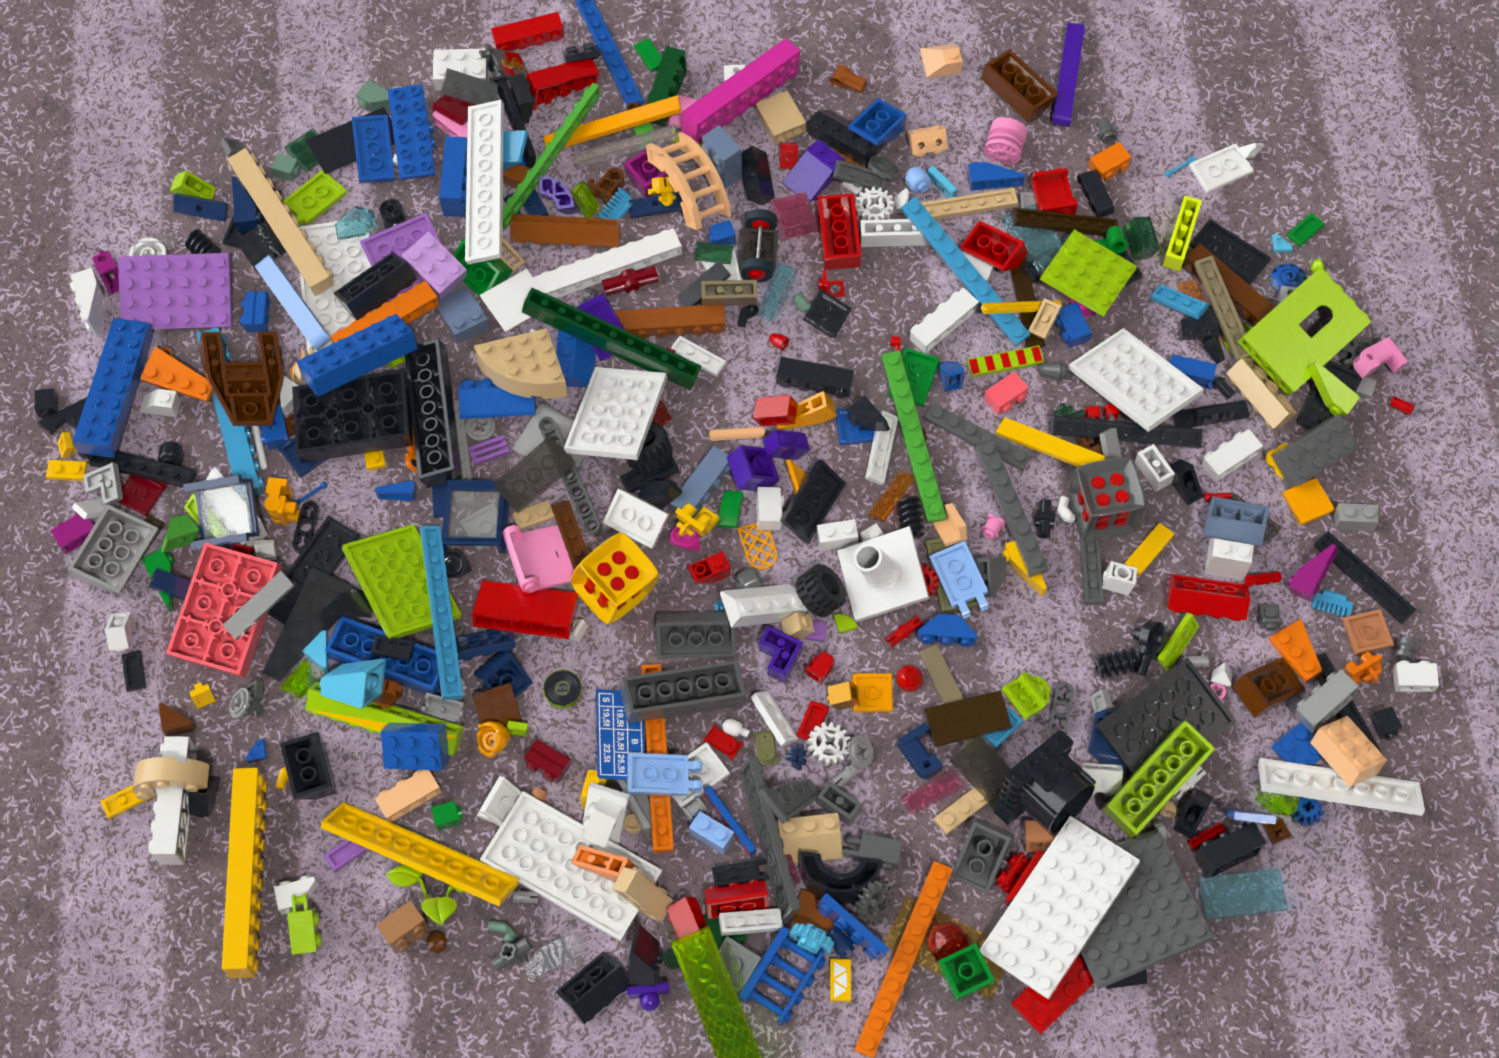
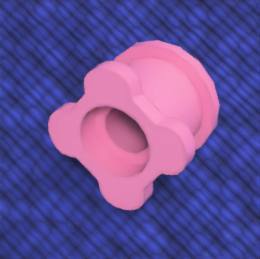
[981,514,1005,539]

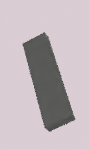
[1079,532,1105,605]

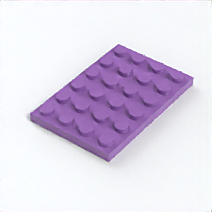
[118,253,233,330]

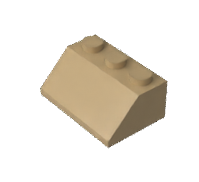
[778,813,843,864]

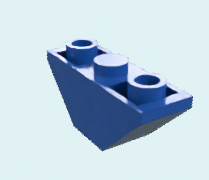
[917,614,977,647]

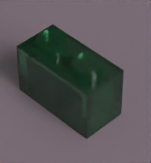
[1124,217,1160,260]

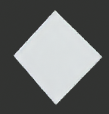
[479,269,544,332]

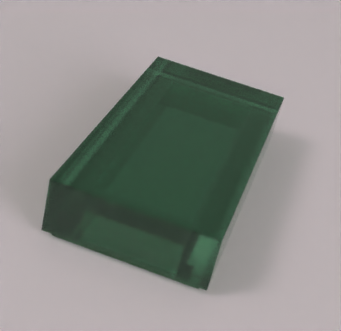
[695,242,734,265]

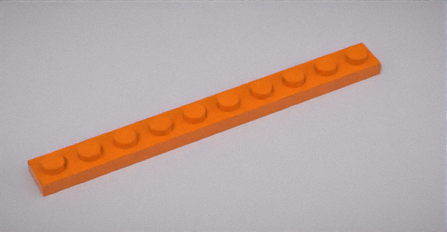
[641,664,674,853]
[854,861,953,1058]

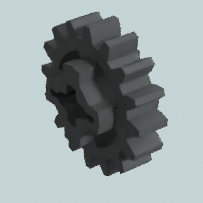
[856,880,896,926]

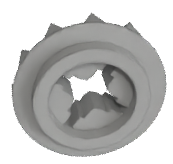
[465,417,496,442]
[229,688,253,719]
[846,736,874,768]

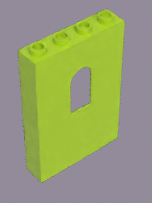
[1237,267,1371,397]

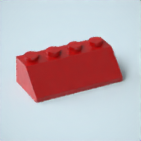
[1167,573,1250,621]

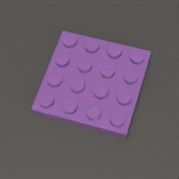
[359,213,442,302]

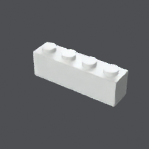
[860,219,930,247]
[910,288,979,354]

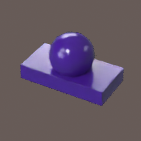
[627,982,670,1011]

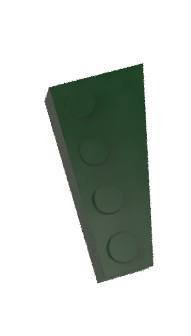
[645,46,687,127]

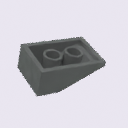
[950,819,1015,894]

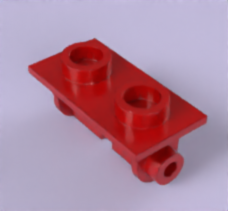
[994,852,1030,894]

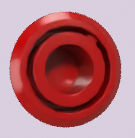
[896,665,923,692]

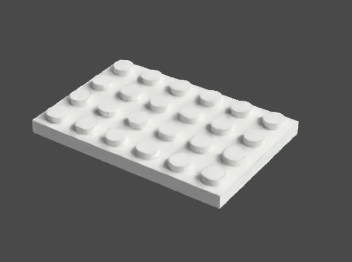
[1069,328,1203,432]
[564,367,667,460]

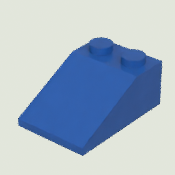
[848,98,907,146]

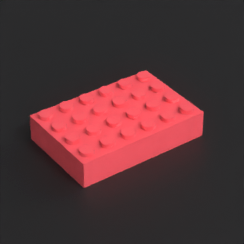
[166,543,283,679]

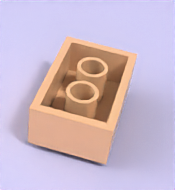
[1310,716,1387,787]

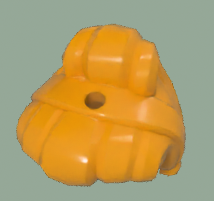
[476,722,510,758]

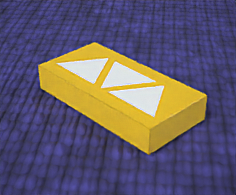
[830,959,851,1002]

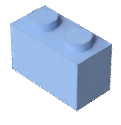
[689,811,734,855]

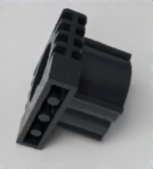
[993,730,1096,837]

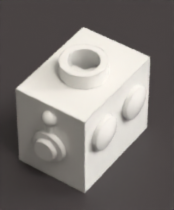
[1102,561,1137,595]

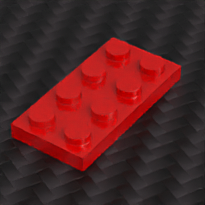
[1011,956,1094,1035]

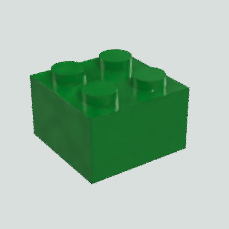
[937,943,995,1003]

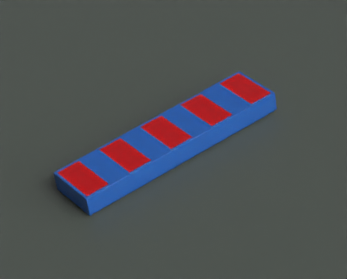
[703,786,756,858]

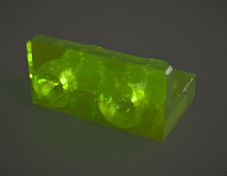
[1254,793,1300,816]

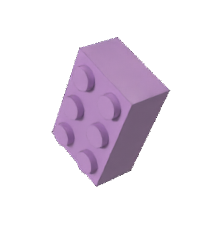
[401,231,467,300]

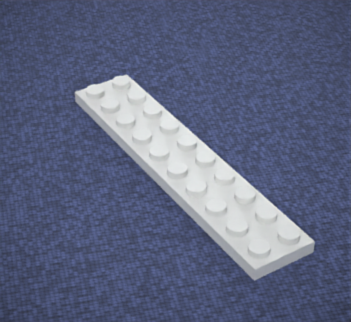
[465,100,504,265]

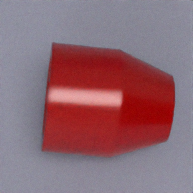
[769,333,789,351]

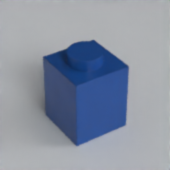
[707,220,736,249]

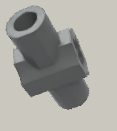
[491,937,533,971]

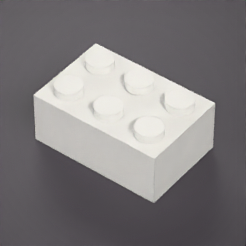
[433,49,489,91]

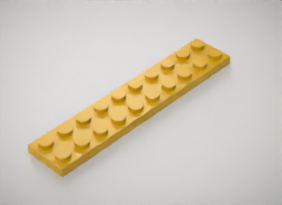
[321,802,520,906]

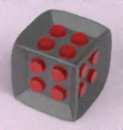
[1069,458,1146,541]

